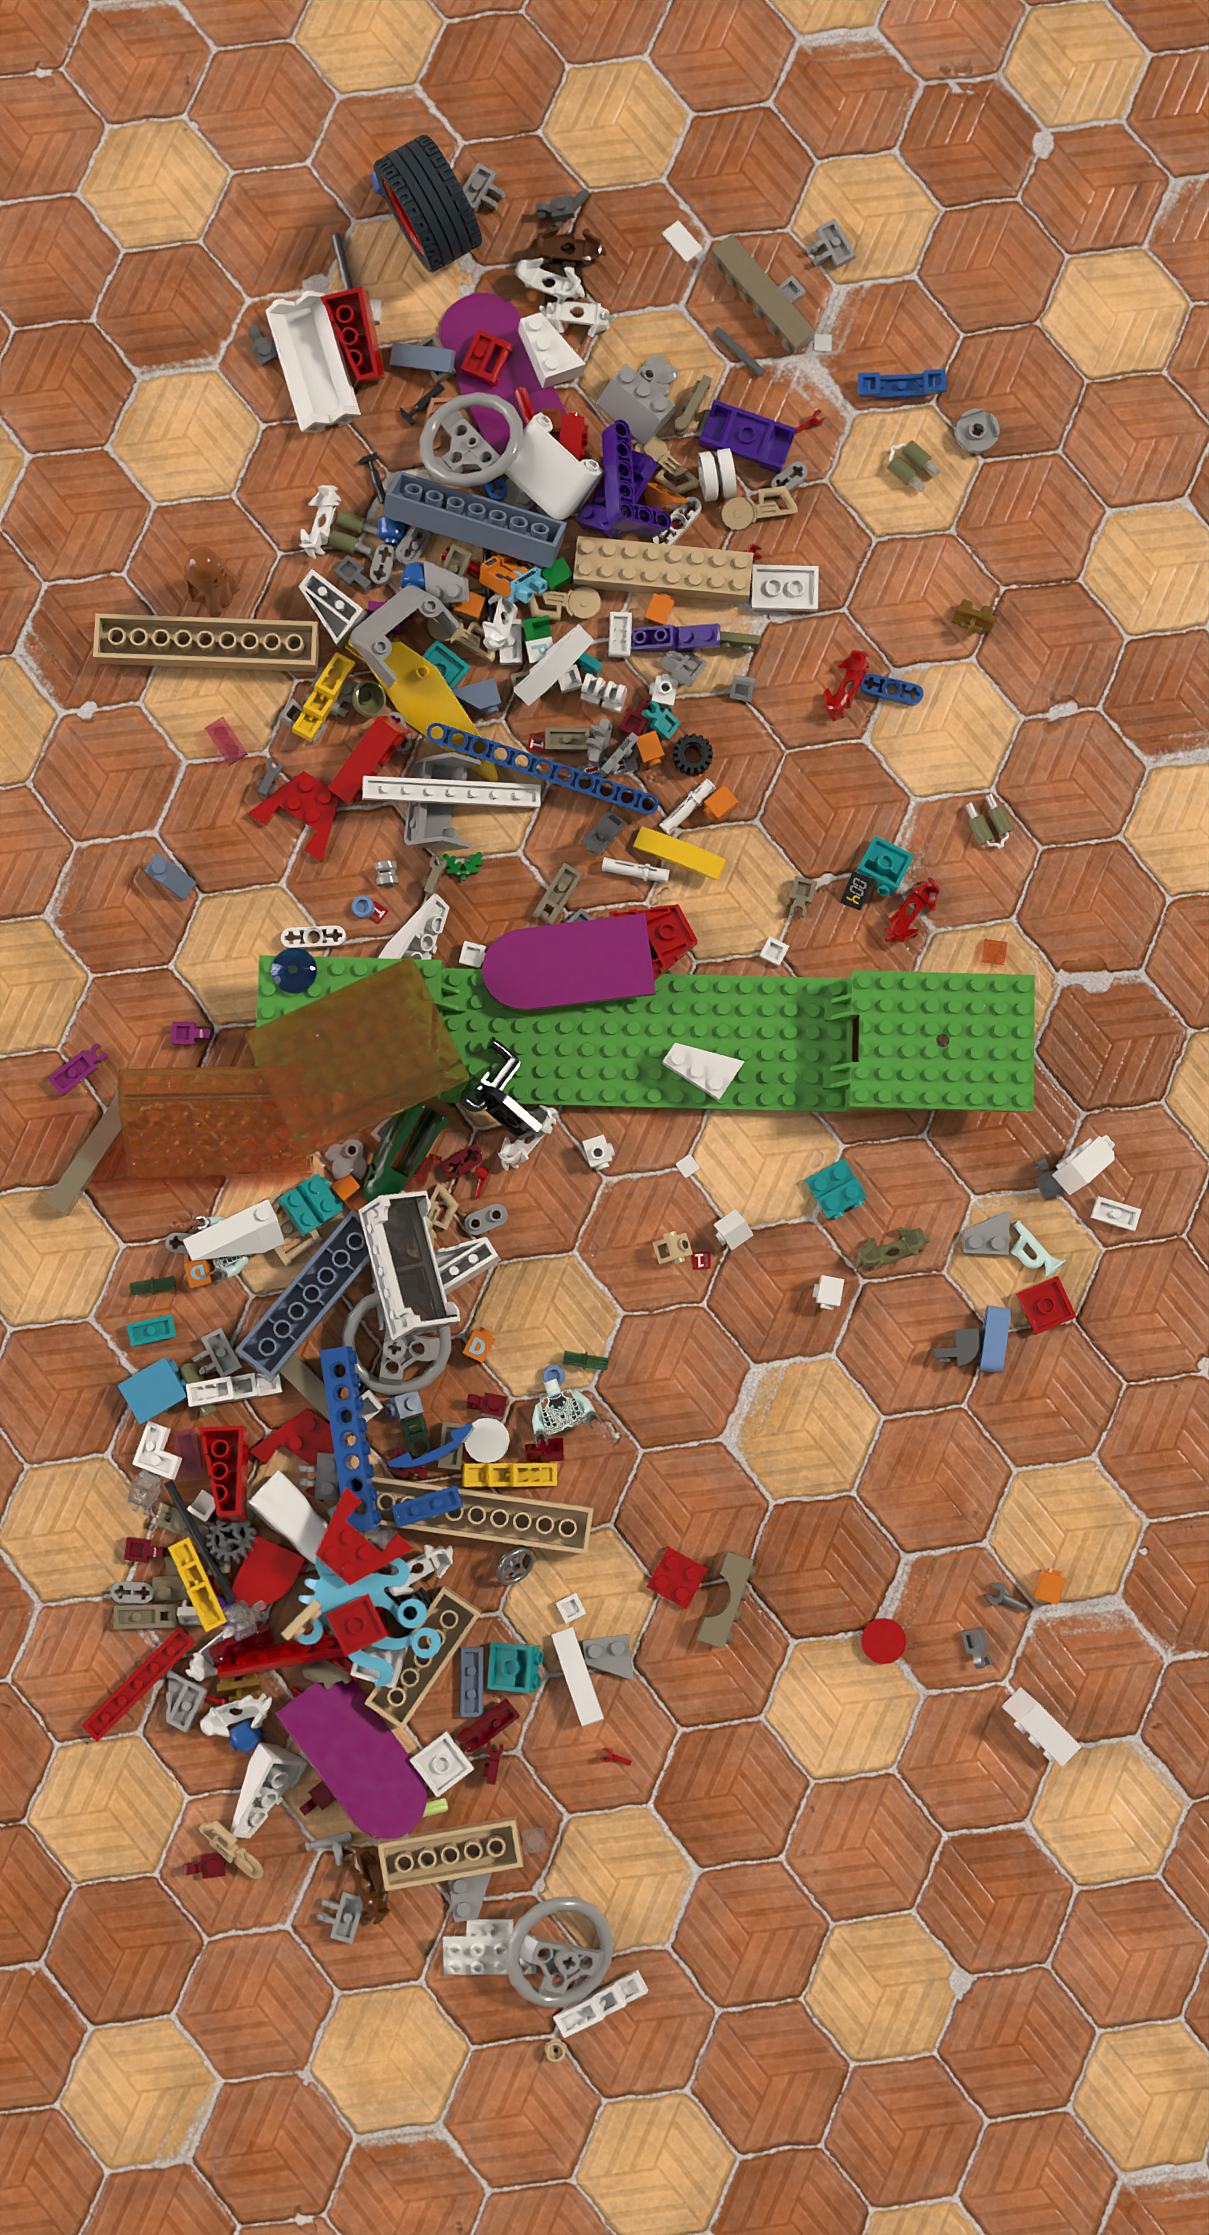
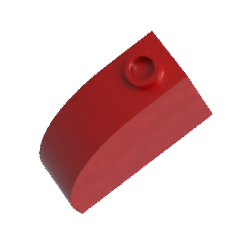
[231,1534,309,1606]

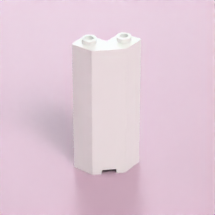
[265,290,361,433]

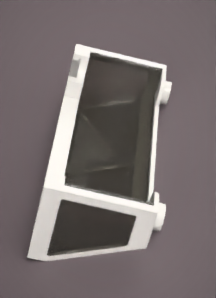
[358,1191,461,1340]

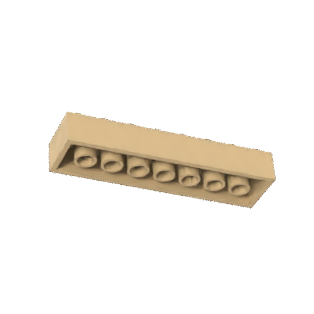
[573,536,753,603]

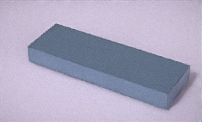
[389,342,455,374]
[460,1647,483,1717]

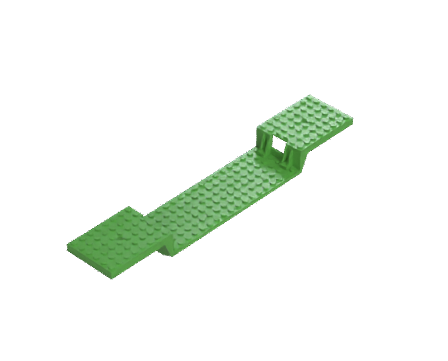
[254,955,1035,1113]

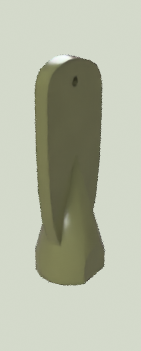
[180,1363,217,1418]

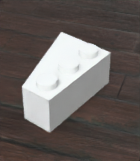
[518,312,586,389]
[298,569,368,648]
[662,1043,744,1101]
[417,1237,501,1296]
[1002,1687,1081,1767]

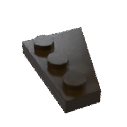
[544,232,586,305]

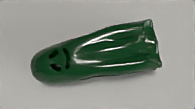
[363,1097,449,1203]

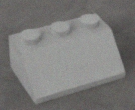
[596,364,675,446]

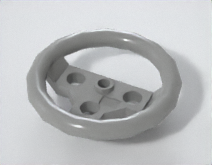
[420,392,524,488]
[341,1288,452,1396]
[505,1897,614,2007]

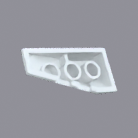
[230,1743,308,1838]

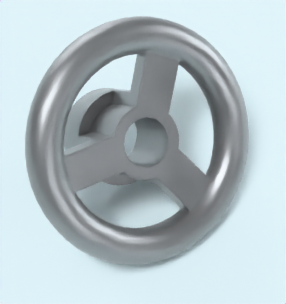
[497,1547,535,1585]

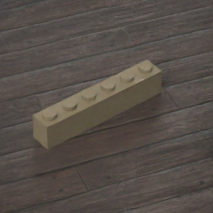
[711,234,816,355]

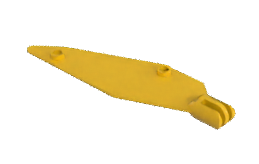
[345,639,499,782]

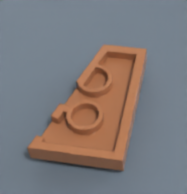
[412,397,456,465]

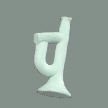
[1010,1221,1067,1278]

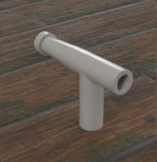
[305,1831,352,1866]

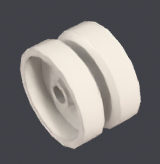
[698,448,737,502]

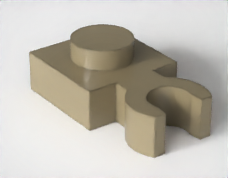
[789,876,817,918]

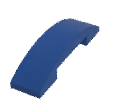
[858,369,946,399]
[388,1423,474,1469]

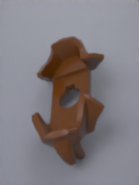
[531,225,607,264]
[343,1846,390,1925]

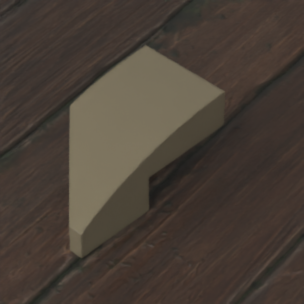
[302,1660,351,1689]

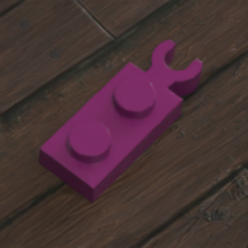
[48,1044,108,1096]

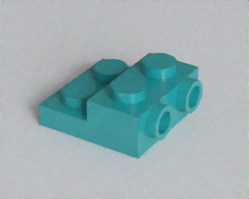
[422,640,471,690]
[856,835,914,897]
[805,1158,867,1220]
[278,1173,343,1237]
[487,1642,543,1693]

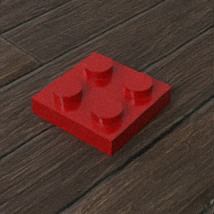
[1016,1276,1077,1335]
[646,1546,708,1609]
[326,1593,388,1657]

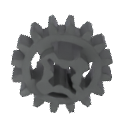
[206,1519,257,1565]

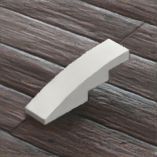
[514,624,594,706]
[186,1372,283,1407]
[551,1627,604,1727]
[553,1969,648,2038]

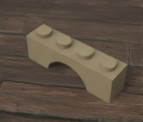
[697,1551,756,1649]

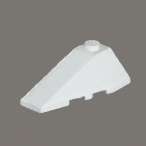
[378,893,450,960]
[183,1199,285,1261]

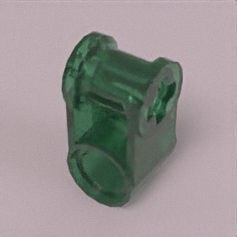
[401,1413,432,1457]

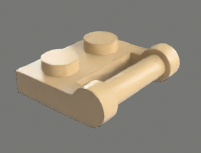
[274,1216,324,1266]

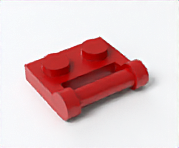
[460,330,514,387]

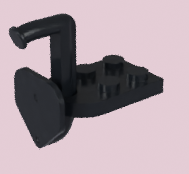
[459,1037,543,1140]

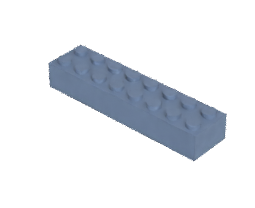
[383,471,567,568]
[235,1210,388,1382]

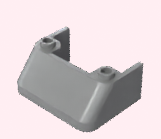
[350,585,461,688]
[404,752,481,851]

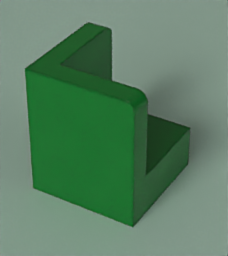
[541,557,574,592]
[522,615,553,642]

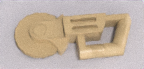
[635,436,700,495]
[721,486,798,530]
[528,587,601,621]
[428,610,495,662]
[404,1183,459,1259]
[199,1821,263,1879]

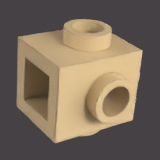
[653,1231,692,1265]

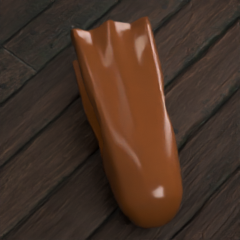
[184,546,241,618]

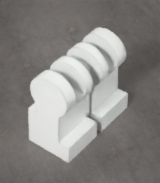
[580,673,627,714]

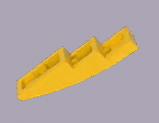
[292,652,355,742]
[633,826,727,880]
[462,1463,557,1487]
[168,1537,227,1632]

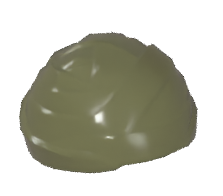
[352,680,386,717]

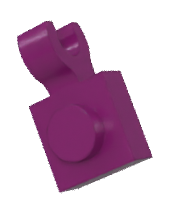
[171,1022,213,1045]

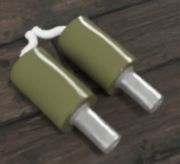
[887,440,940,492]
[325,510,378,555]
[965,793,1014,848]

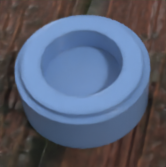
[351,895,375,919]
[542,1365,565,1386]

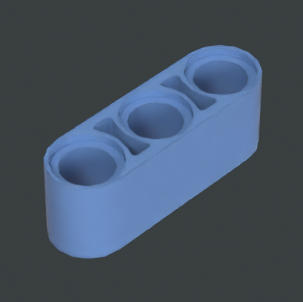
[978,1305,1011,1373]

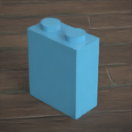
[117,1357,188,1425]

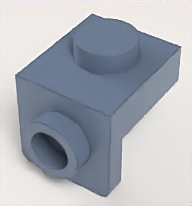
[385,1391,424,1422]

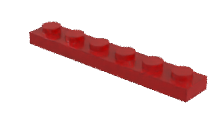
[81,1626,197,1742]
[217,1634,345,1679]

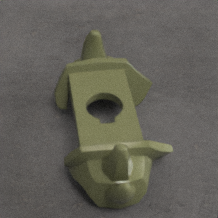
[855,1227,930,1271]

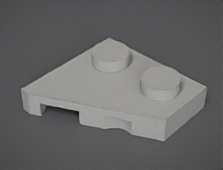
[597,732,639,777]
[962,1212,1010,1255]

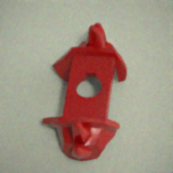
[823,650,870,722]
[884,877,940,943]

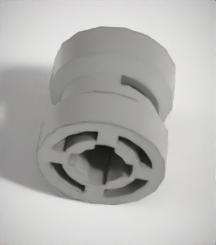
[375,860,399,887]

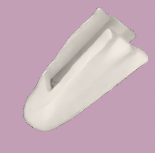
[247,1470,329,1568]

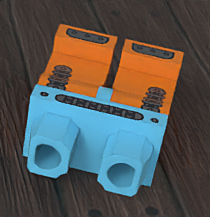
[479,553,547,603]

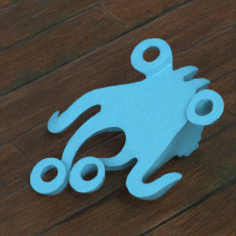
[295,1556,441,1686]

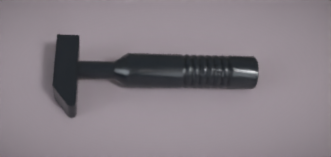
[400,383,445,426]
[358,452,386,504]

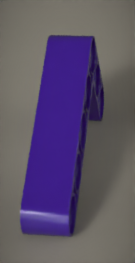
[602,419,672,538]

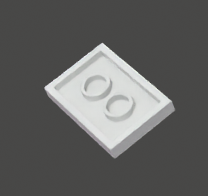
[751,565,819,612]

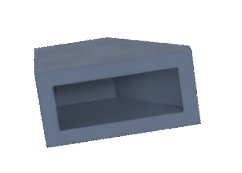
[452,678,502,715]
[144,853,197,901]

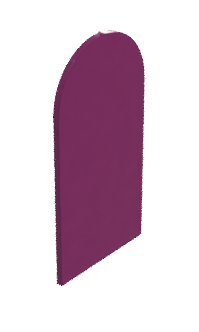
[439,293,567,457]
[481,913,656,1011]
[275,1677,427,1840]

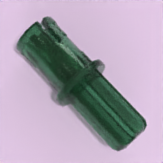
[130,1276,176,1295]
[563,1350,609,1371]

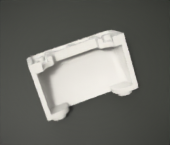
[504,412,604,520]

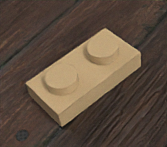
[281,1599,323,1640]

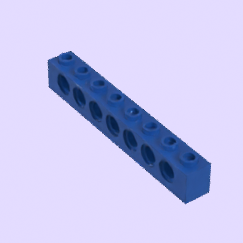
[320,1346,381,1532]

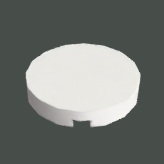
[465,1418,510,1463]

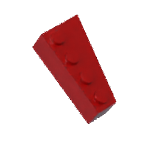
[320,287,385,384]
[328,716,411,804]
[199,1425,249,1523]

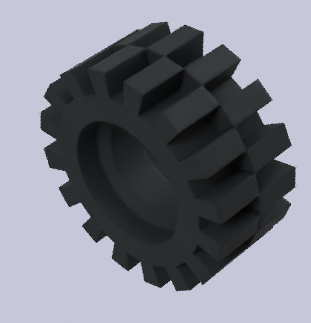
[673,733,713,776]
[391,1587,434,1628]

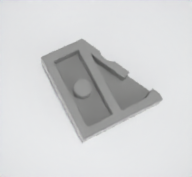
[424,561,469,604]
[583,1634,634,1679]
[166,1670,209,1732]
[448,1872,492,1922]

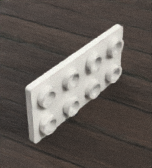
[443,1919,536,1975]

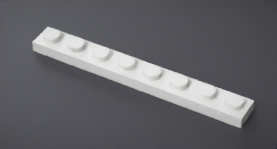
[362,776,541,808]

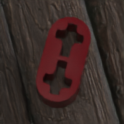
[444,1145,483,1179]

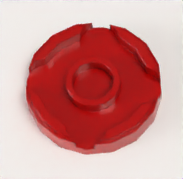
[861,1618,907,1664]

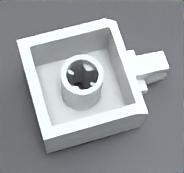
[1052,1135,1115,1195]

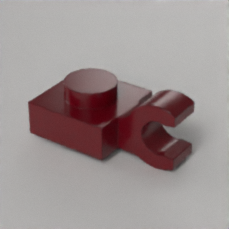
[618,698,650,736]
[466,1393,507,1420]
[525,1438,564,1462]
[386,1447,429,1479]
[124,1536,167,1563]
[483,1741,504,1785]
[299,1780,336,1816]
[184,1852,226,1879]

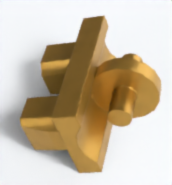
[951,599,996,637]
[217,1673,262,1703]

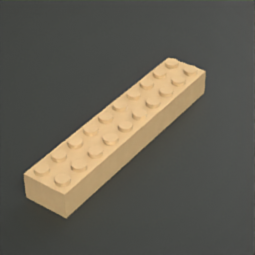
[93,613,320,672]
[361,1476,594,1554]

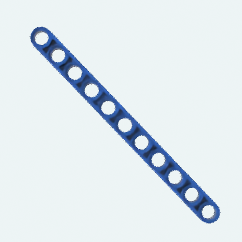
[426,723,659,814]

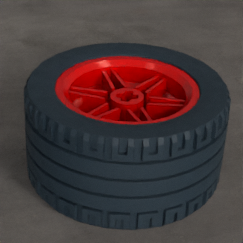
[373,135,482,272]

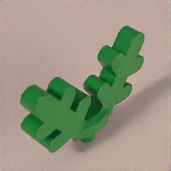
[443,852,483,881]

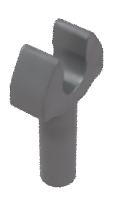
[985,1582,1028,1612]

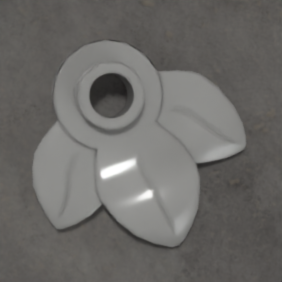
[637,354,679,396]
[325,1139,367,1180]

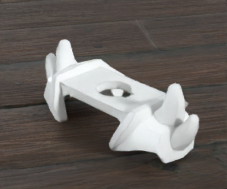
[514,257,585,301]
[540,299,616,337]
[300,485,341,559]
[482,593,518,651]
[498,1105,558,1171]
[384,1545,453,1596]
[186,1619,251,1681]
[200,1693,272,1737]

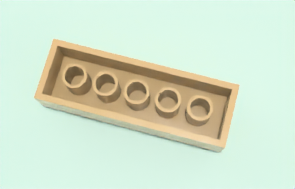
[364,1585,482,1730]
[378,1815,524,1891]

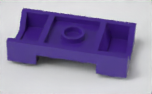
[698,400,796,474]
[575,450,658,540]

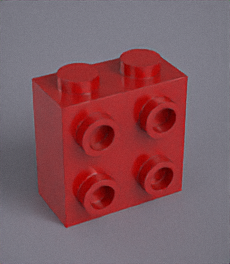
[559,413,588,462]

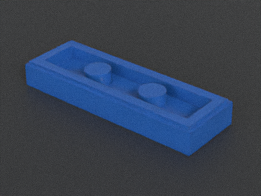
[390,1485,463,1528]

